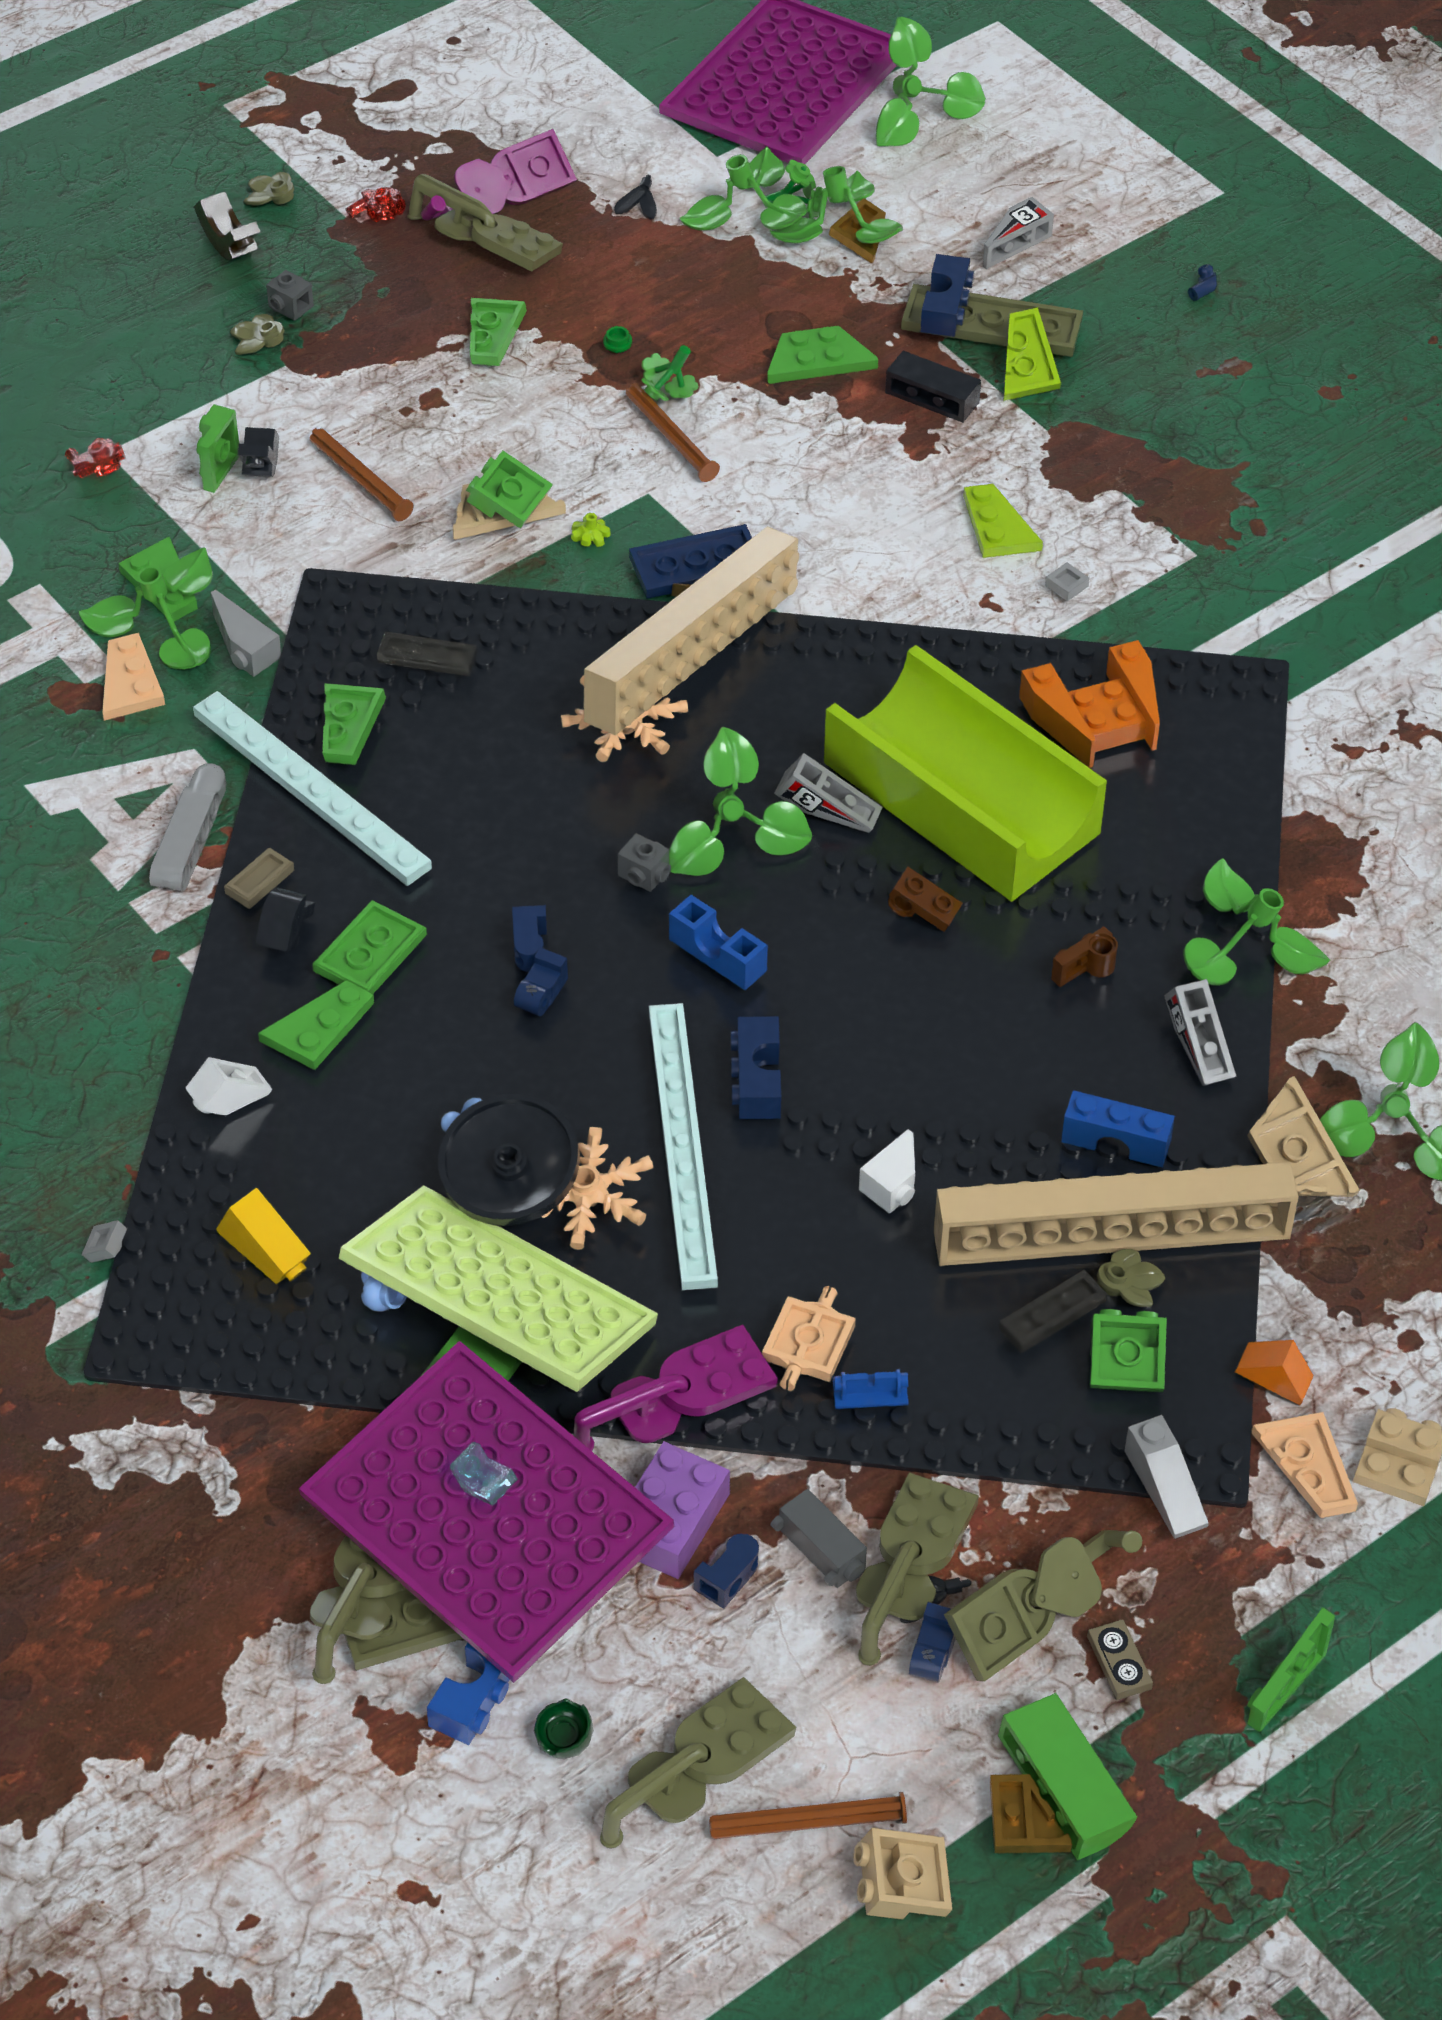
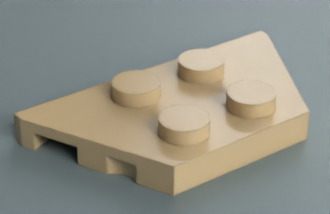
[453,484,566,540]
[1247,1076,1360,1197]

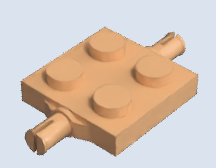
[762,1286,856,1391]

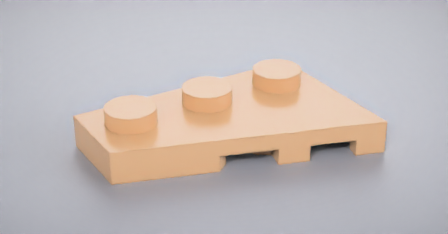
[102,633,165,721]
[1252,1412,1358,1518]

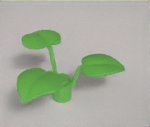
[876,17,986,147]
[680,146,807,230]
[770,166,903,243]
[79,547,213,669]
[669,727,812,876]
[1183,858,1331,985]
[1320,1022,1442,1181]

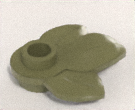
[243,172,295,205]
[230,314,284,355]
[1097,1249,1165,1307]

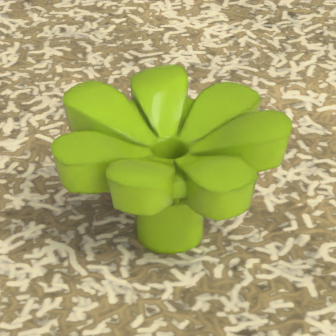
[571,513,611,547]

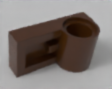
[888,867,963,932]
[1051,926,1118,987]

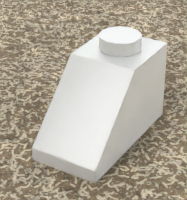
[186,1057,272,1115]
[859,1129,915,1214]

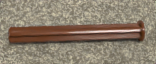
[626,383,720,482]
[309,428,414,521]
[709,1792,907,1839]

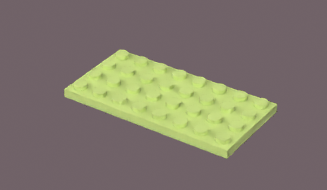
[339,1185,658,1392]

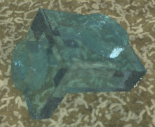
[450,1442,518,1506]

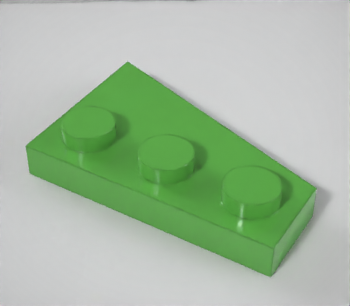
[470,298,527,366]
[118,537,198,621]
[323,683,386,765]
[258,981,374,1070]
[1247,1607,1335,1732]

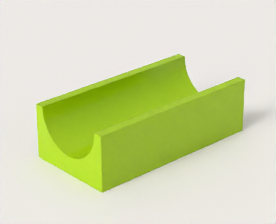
[824,645,1107,902]

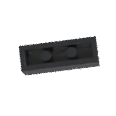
[885,351,981,423]

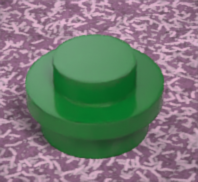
[603,326,632,353]

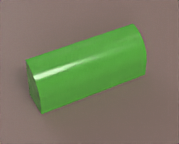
[998,1693,1137,1861]

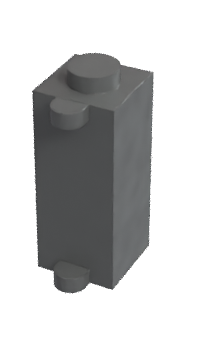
[770,1489,867,1588]

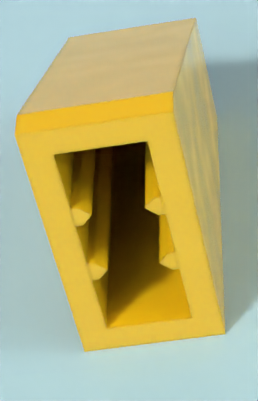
[216,1188,311,1284]

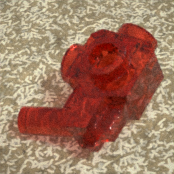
[345,187,406,222]
[65,438,126,478]

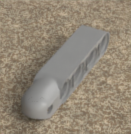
[149,763,226,892]

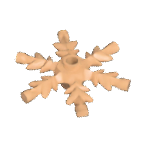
[561,675,688,762]
[542,1127,653,1250]

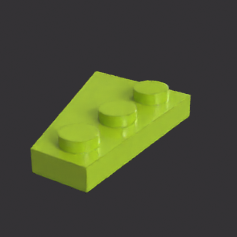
[1004,308,1061,401]
[963,484,1043,558]

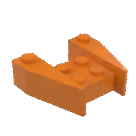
[1019,640,1160,768]

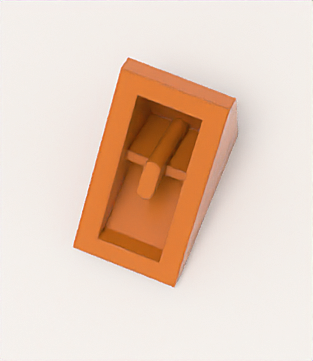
[1235,1340,1314,1405]

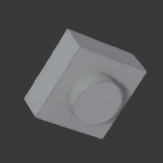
[1045,562,1089,601]
[82,1220,127,1263]

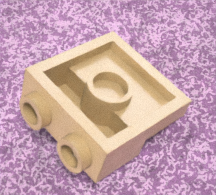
[1353,1408,1442,1506]
[853,1828,952,1920]

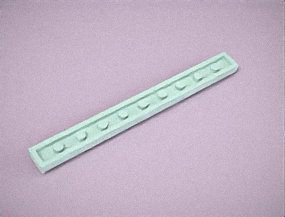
[193,691,432,886]
[649,1003,718,1290]

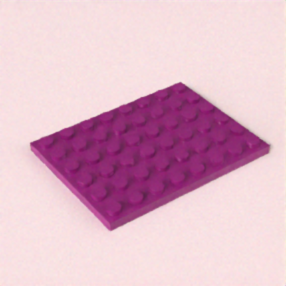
[659,0,897,164]
[299,1341,675,1683]

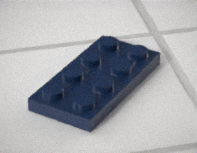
[629,524,752,599]

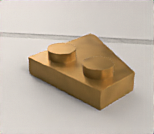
[829,198,886,263]
[990,1774,1072,1853]

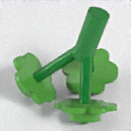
[763,160,822,219]
[641,345,699,401]

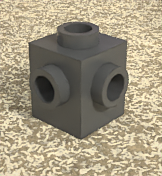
[266,270,314,321]
[618,833,671,892]

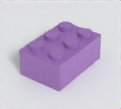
[635,1441,730,1579]

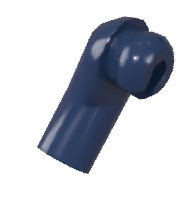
[1188,264,1217,301]

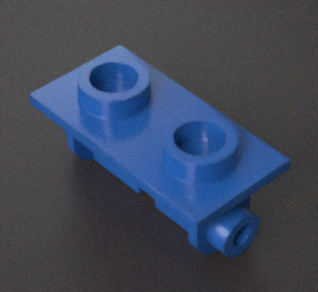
[832,1369,909,1409]

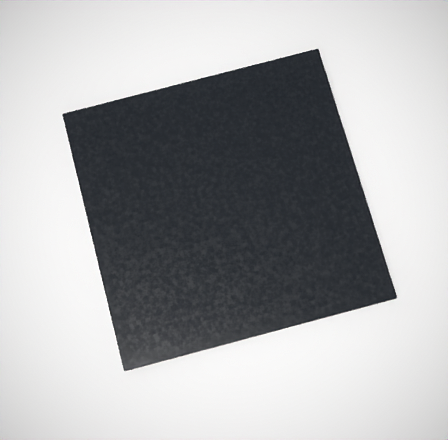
[84,568,1289,1508]

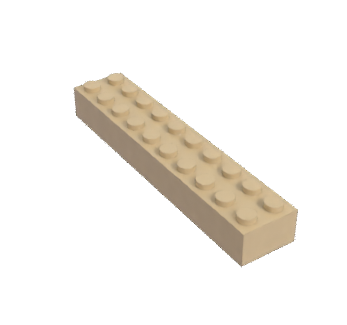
[584,526,799,735]
[934,1162,1299,1266]

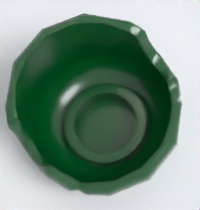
[534,1698,594,1759]

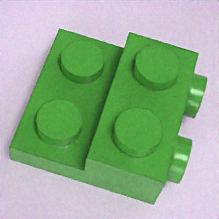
[196,404,239,493]
[466,450,553,529]
[1090,1309,1167,1392]

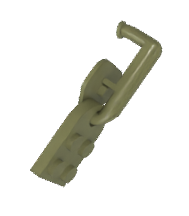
[407,174,563,272]
[856,1473,979,1666]
[944,1530,1143,1682]
[310,1535,404,1684]
[600,1677,797,1849]

